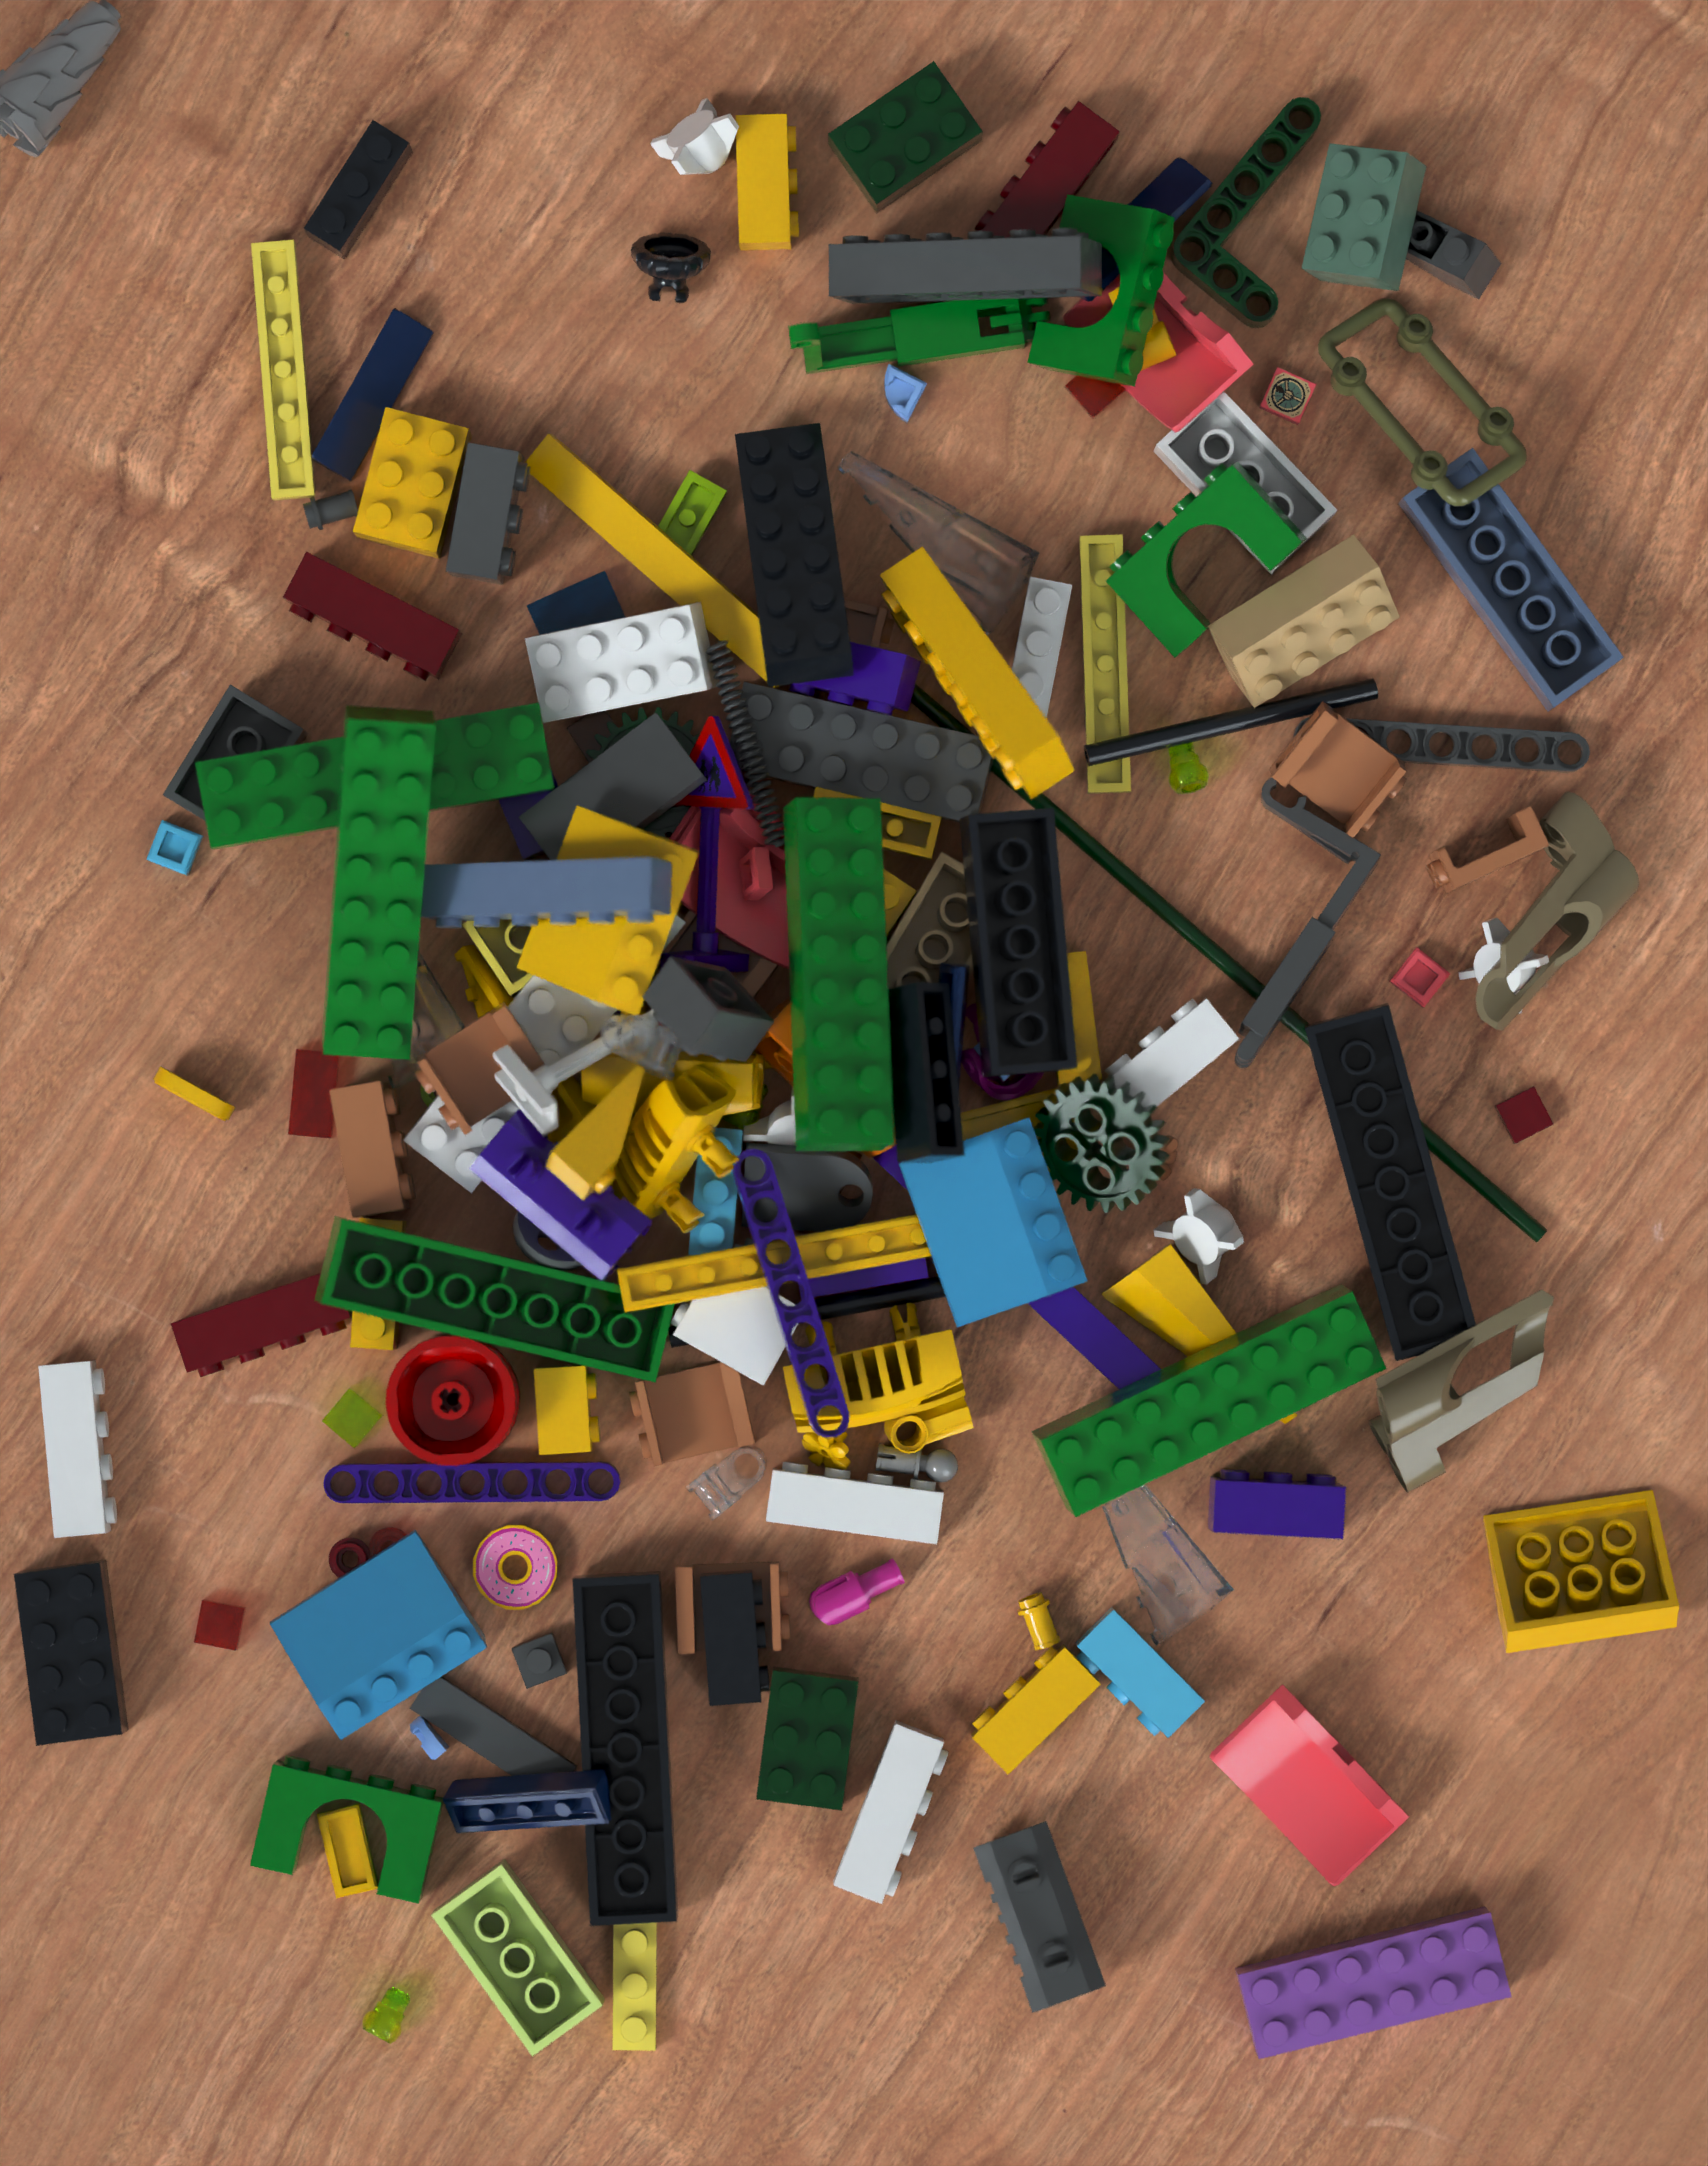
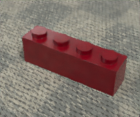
[974,101,1120,238]
[283,551,462,681]
[170,1273,353,1377]

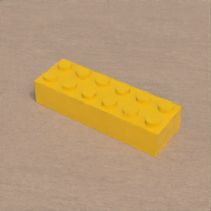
[880,546,1075,800]

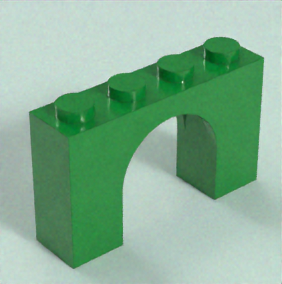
[1027,194,1175,387]
[1106,462,1307,658]
[250,1755,444,1904]

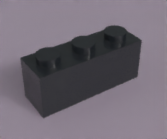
[304,120,413,260]
[700,1570,769,1706]

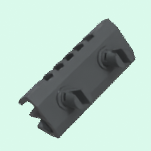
[973,1821,1106,2013]

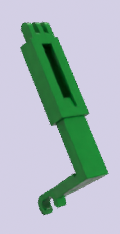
[788,298,1051,374]

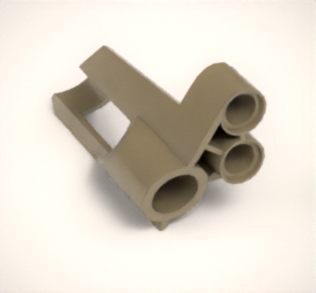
[1476,792,1639,1031]
[1369,1290,1554,1493]

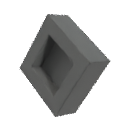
[512,1632,568,1689]

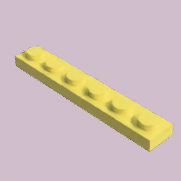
[251,240,316,501]
[1079,534,1131,794]

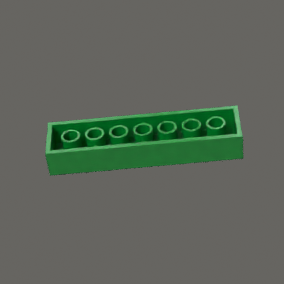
[195,703,554,850]
[322,705,436,1060]
[783,797,894,1151]
[314,1216,675,1382]
[1031,1284,1387,1518]

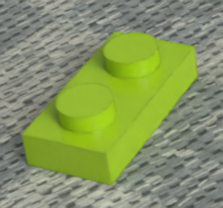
[658,470,727,556]

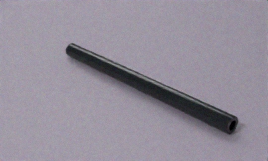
[1084,678,1378,766]
[668,1277,946,1348]

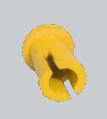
[1017,1592,1060,1650]

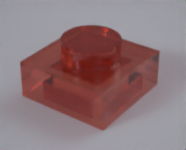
[194,1599,246,1651]

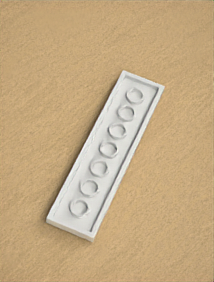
[403,915,686,1193]

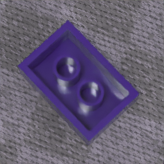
[1208,1469,1346,1539]

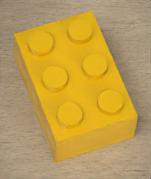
[353,407,472,559]

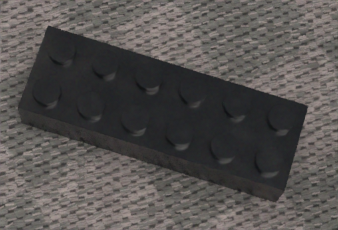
[735,423,854,687]
[959,808,1077,1077]

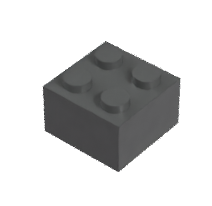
[643,956,774,1062]

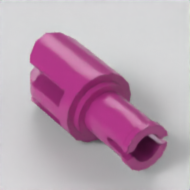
[809,1558,905,1625]

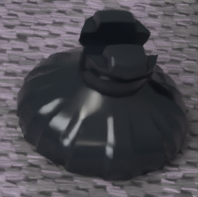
[631,233,711,303]

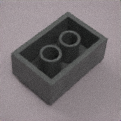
[446,442,531,585]
[163,685,309,820]

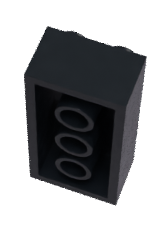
[14,1560,129,1746]

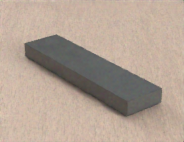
[410,1676,578,1776]

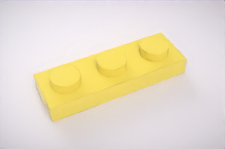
[612,1923,657,2051]

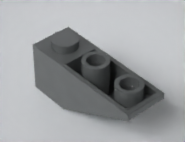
[1406,210,1501,299]

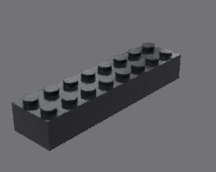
[1304,1003,1476,1361]
[572,1571,678,1926]

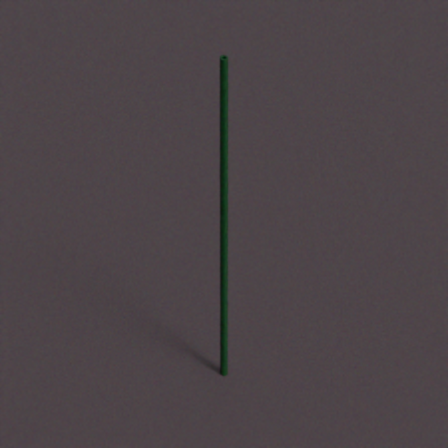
[911,683,1547,1243]

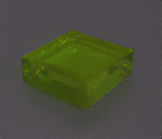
[322,1388,383,1449]

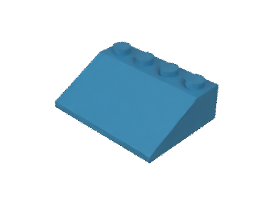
[899,1118,1088,1327]
[270,1530,487,1740]

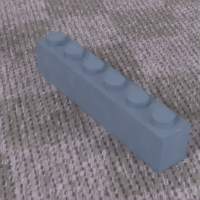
[421,857,672,929]

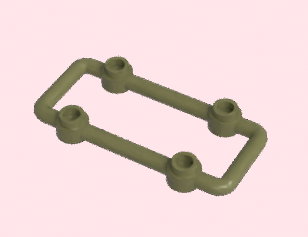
[1318,298,1527,506]

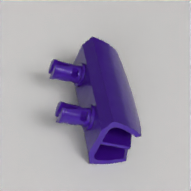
[469,1109,652,1281]

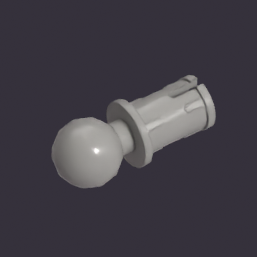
[875,1443,958,1482]

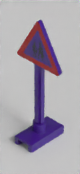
[660,716,754,972]

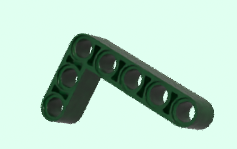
[1171,97,1321,328]

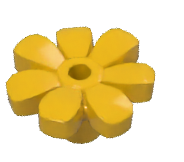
[801,1430,851,1470]

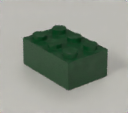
[828,61,983,213]
[756,1667,859,1811]

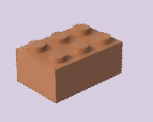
[329,1081,416,1218]

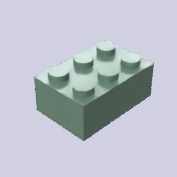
[1301,143,1427,291]

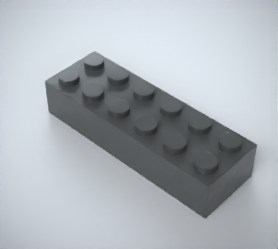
[829,228,1102,304]
[729,682,994,823]

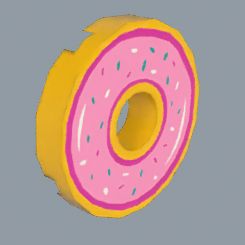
[473,1524,558,1610]

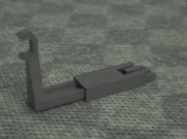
[1235,778,1381,1068]

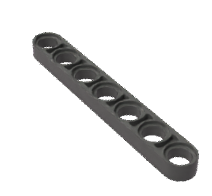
[1293,717,1590,773]

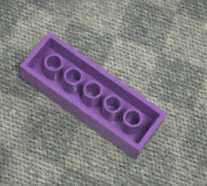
[1235,1906,1511,2059]

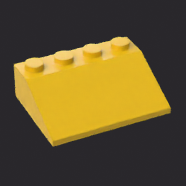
[516,805,699,1017]
[1483,1490,1679,1653]

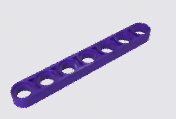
[733,1149,850,1438]
[323,1462,621,1503]

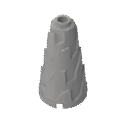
[0,0,121,157]

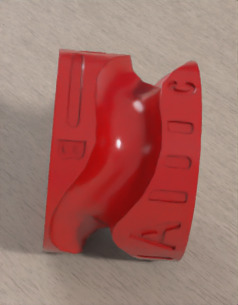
[385,1334,521,1466]

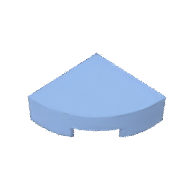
[884,364,927,423]
[410,1716,449,1760]

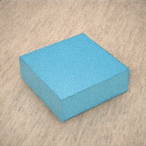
[146,820,203,876]

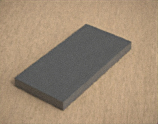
[519,713,707,860]

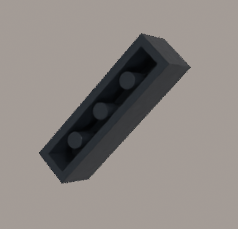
[888,982,965,1163]

